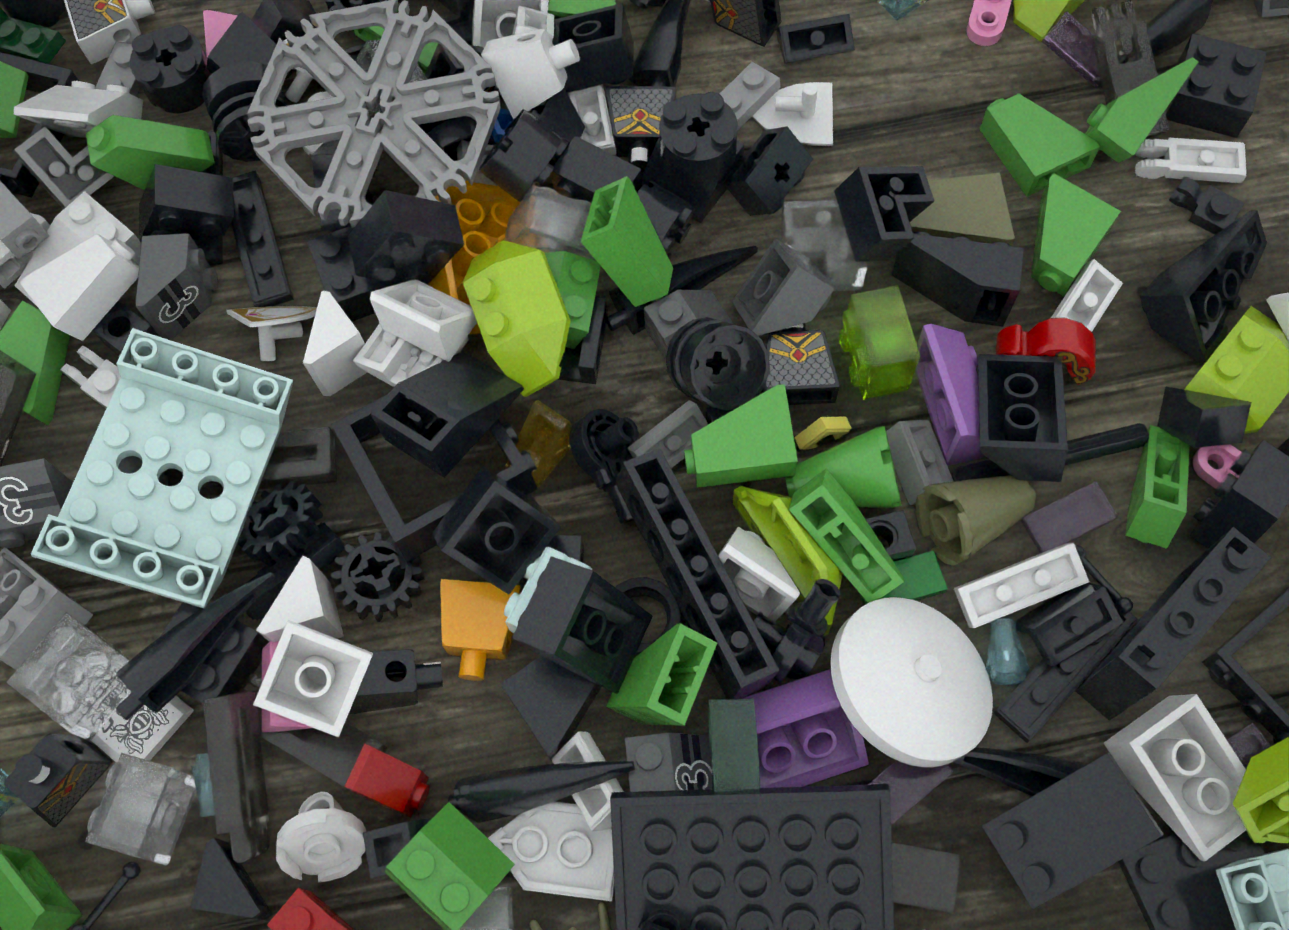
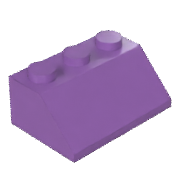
[912,324,986,466]
[715,669,869,788]

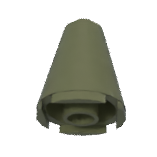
[916,475,1036,565]

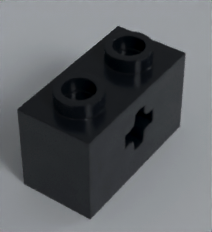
[723,126,813,216]

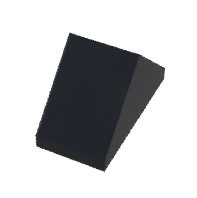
[252,0,317,44]
[1157,386,1252,448]
[191,838,273,920]

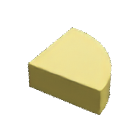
[794,416,852,450]

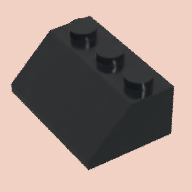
[978,354,1068,482]

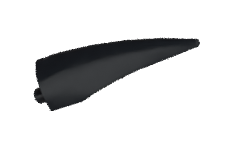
[629,0,690,87]
[1094,0,1213,86]
[605,246,758,335]
[115,572,276,720]
[953,747,1088,796]
[448,761,635,823]

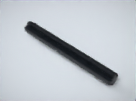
[952,423,1150,481]

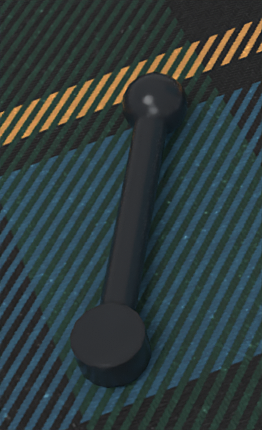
[1075,545,1133,614]
[71,861,141,930]

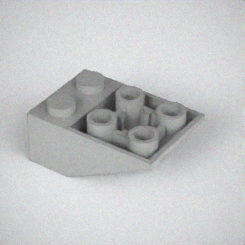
[0,547,93,682]

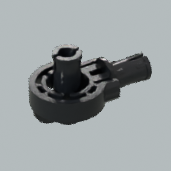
[569,409,639,524]
[753,579,840,683]

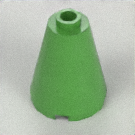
[785,426,902,508]

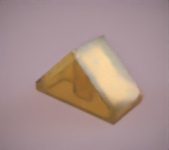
[505,400,572,487]

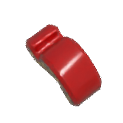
[996,317,1096,385]

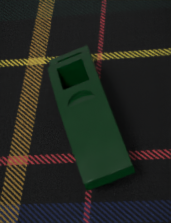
[0,7,66,64]

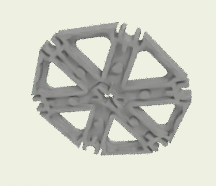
[247,0,501,228]

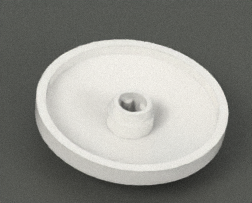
[831,597,993,767]

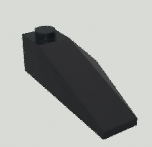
[1140,210,1267,362]

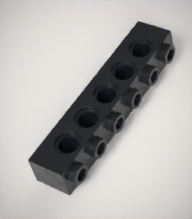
[616,449,780,703]

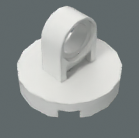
[276,792,367,882]

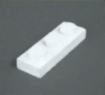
[954,543,1089,628]

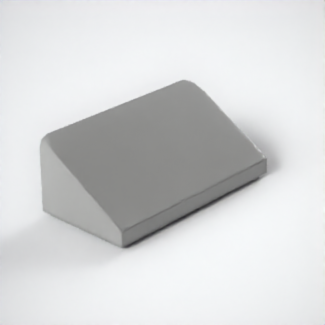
[886,420,953,505]

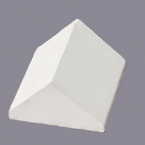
[472,0,549,48]
[370,279,477,362]
[303,291,367,396]
[256,556,344,642]

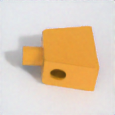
[440,579,522,681]

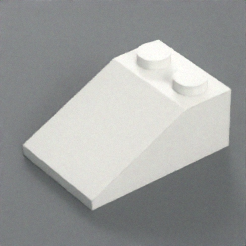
[14,81,143,138]
[15,191,141,307]
[1104,694,1246,861]

